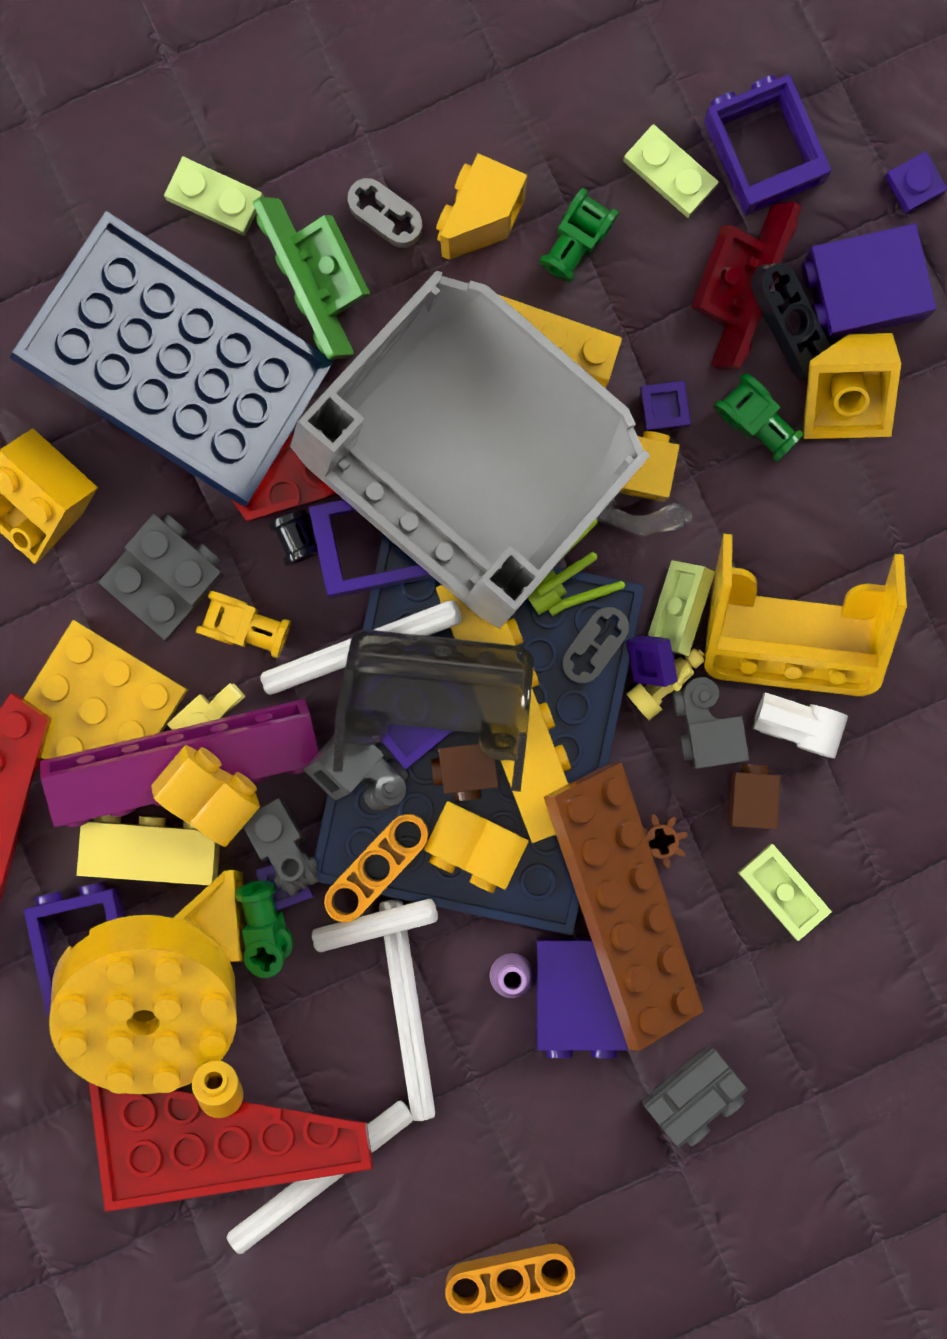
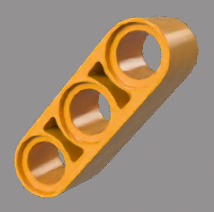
[324,813,429,923]
[445,1244,575,1314]

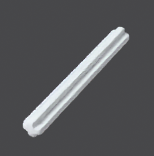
[260,601,462,695]
[379,899,435,1121]
[226,1101,413,1254]

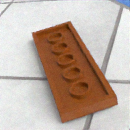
[544,762,704,1051]

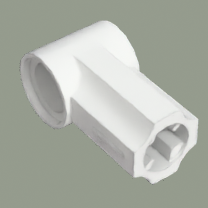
[752,692,848,759]

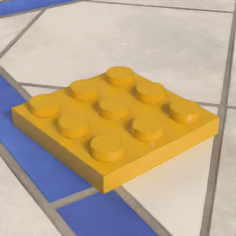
[24,620,188,760]

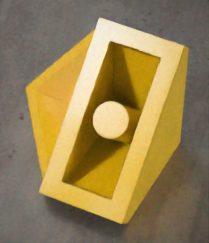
[173,870,247,962]

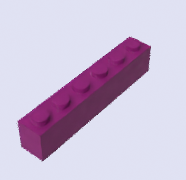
[40,699,318,827]

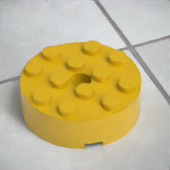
[49,915,237,1094]

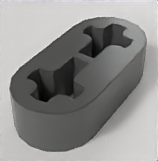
[562,607,629,684]

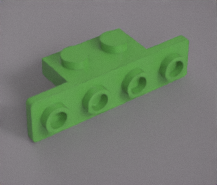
[253,197,370,360]

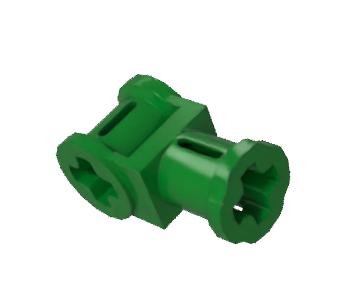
[538,188,620,283]
[713,373,804,462]
[235,880,294,978]

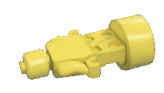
[626,648,705,721]

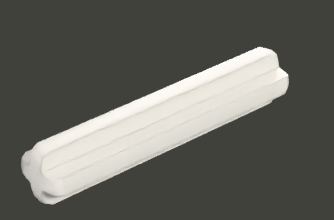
[312,899,438,952]

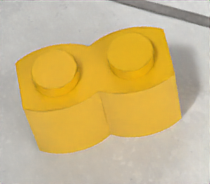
[151,745,260,847]
[424,801,529,894]

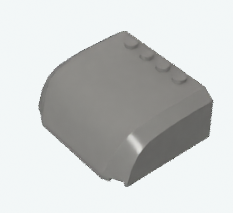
[290,271,650,629]

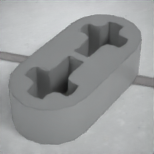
[348,178,423,248]

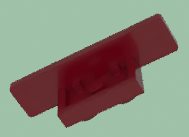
[691,201,801,370]

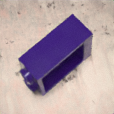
[704,74,832,216]
[309,500,434,599]
[23,881,126,1016]

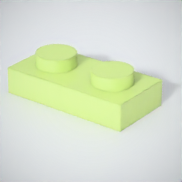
[623,124,719,218]
[164,156,264,236]
[648,560,715,656]
[737,843,832,941]

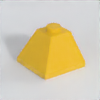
[803,333,901,439]

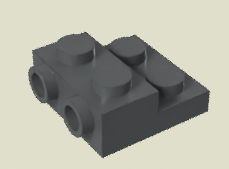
[98,514,225,641]

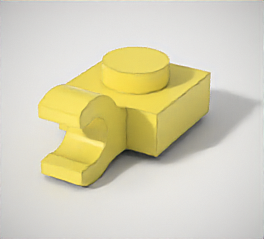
[167,683,246,730]

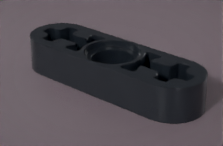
[751,263,831,380]

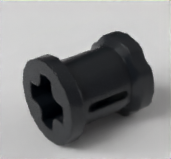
[269,510,318,566]

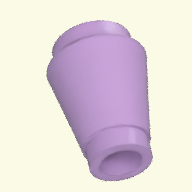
[490,953,534,998]

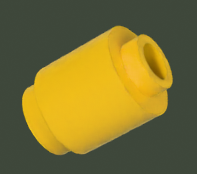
[192,1061,243,1118]

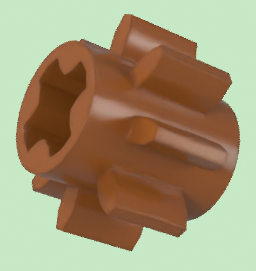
[644,814,688,869]

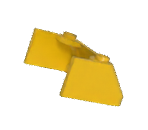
[704,533,907,696]

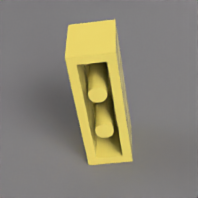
[76,814,220,885]

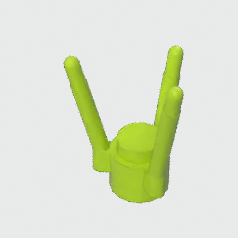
[528,519,625,616]

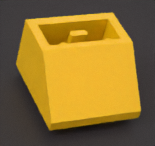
[436,153,527,260]
[0,428,98,564]

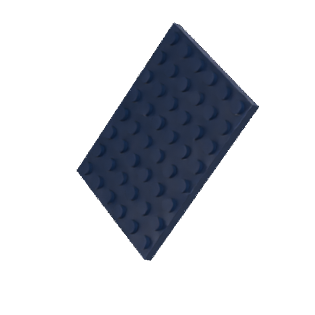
[314,534,645,935]

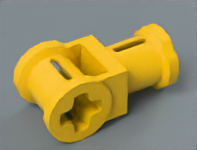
[195,590,291,658]

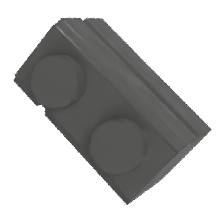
[641,1043,748,1148]

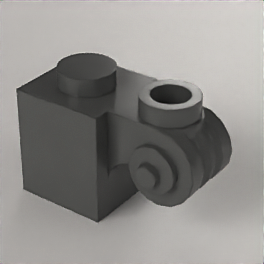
[672,677,749,769]
[303,724,408,811]
[243,798,319,897]

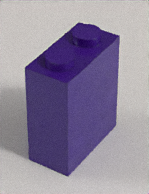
[802,223,937,341]
[536,938,628,1058]

